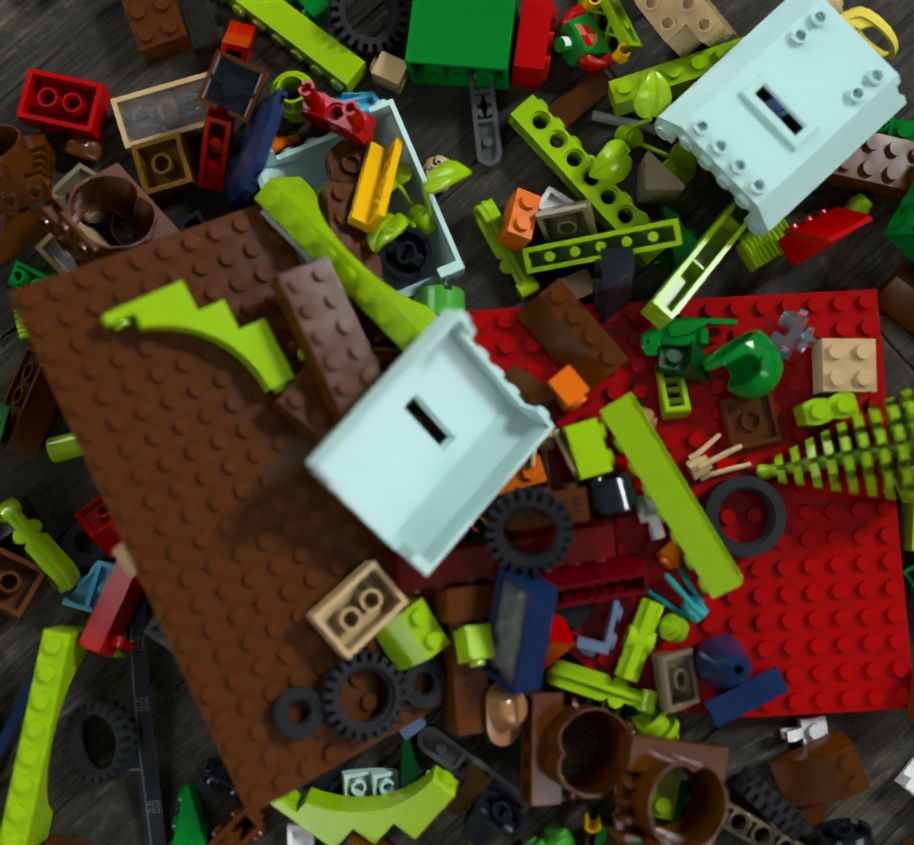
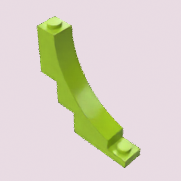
[101,280,295,394]
[271,765,457,845]

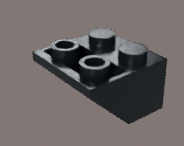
[592,248,635,323]

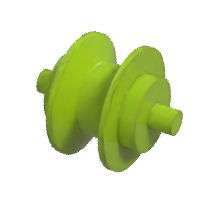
[658,614,689,643]

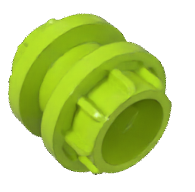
[271,71,313,123]
[625,703,680,739]

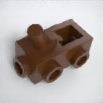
[207,803,267,845]

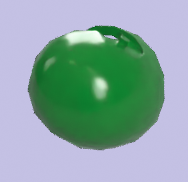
[702,328,784,400]

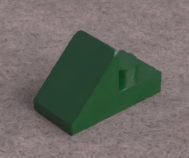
[656,340,709,383]

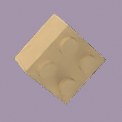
[812,338,877,396]

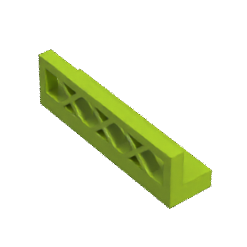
[578,0,642,54]

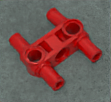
[298,80,377,149]

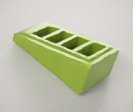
[655,365,691,420]

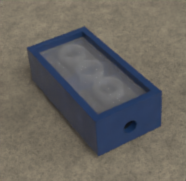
[481,568,559,696]

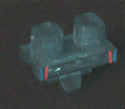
[770,309,818,361]

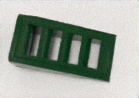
[400,736,421,789]

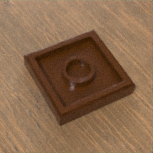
[718,392,783,450]

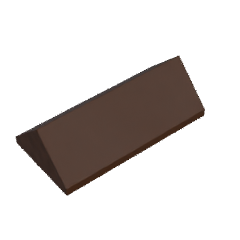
[877,263,914,336]

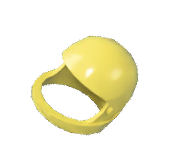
[840,6,899,60]

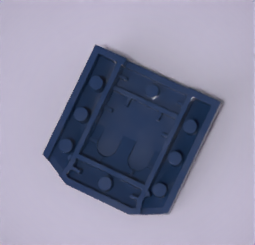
[224,88,288,209]

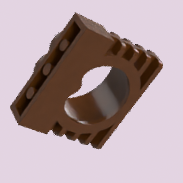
[0,124,56,215]
[38,162,180,267]
[520,689,635,806]
[609,732,729,845]

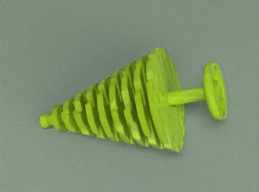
[756,388,914,503]

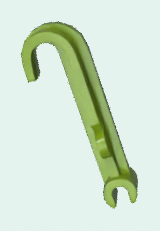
[473,198,540,300]
[0,496,81,594]
[545,660,659,716]

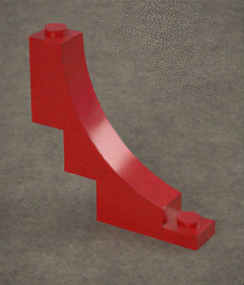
[197,20,256,192]

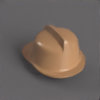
[486,682,528,746]

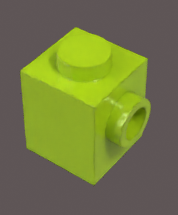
[453,624,495,668]

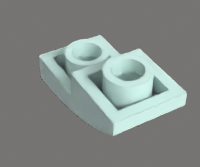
[342,768,399,797]

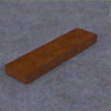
[533,69,612,143]

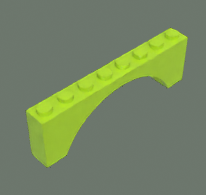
[254,176,438,352]
[0,624,87,845]

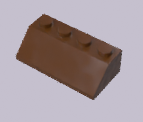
[517,278,628,395]
[0,344,59,458]

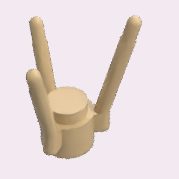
[530,428,578,487]
[685,433,752,482]

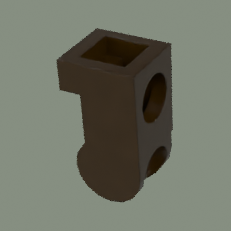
[446,759,491,815]

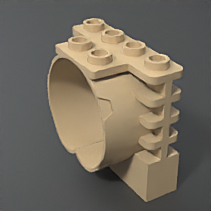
[634,0,739,57]

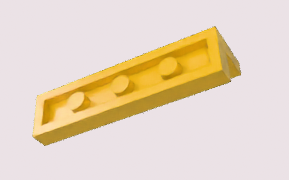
[347,137,403,234]

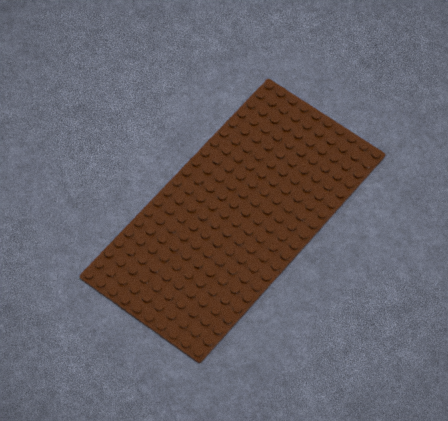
[10,204,445,814]

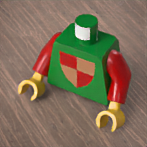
[553,0,631,73]

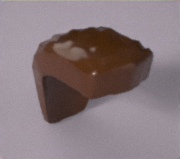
[62,134,103,163]

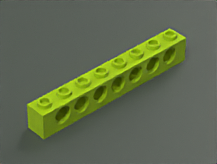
[508,94,666,269]

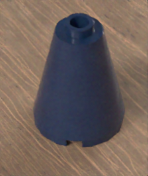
[694,634,752,689]

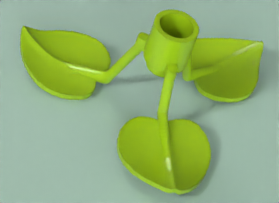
[589,70,697,184]
[367,160,472,254]

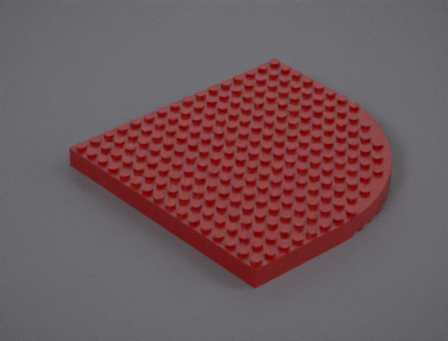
[466,289,912,717]

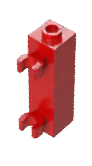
[77,560,144,659]

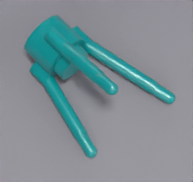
[647,567,709,624]

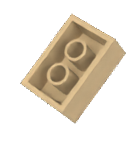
[305,560,409,660]

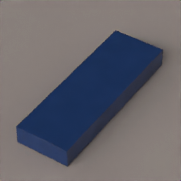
[703,665,789,728]

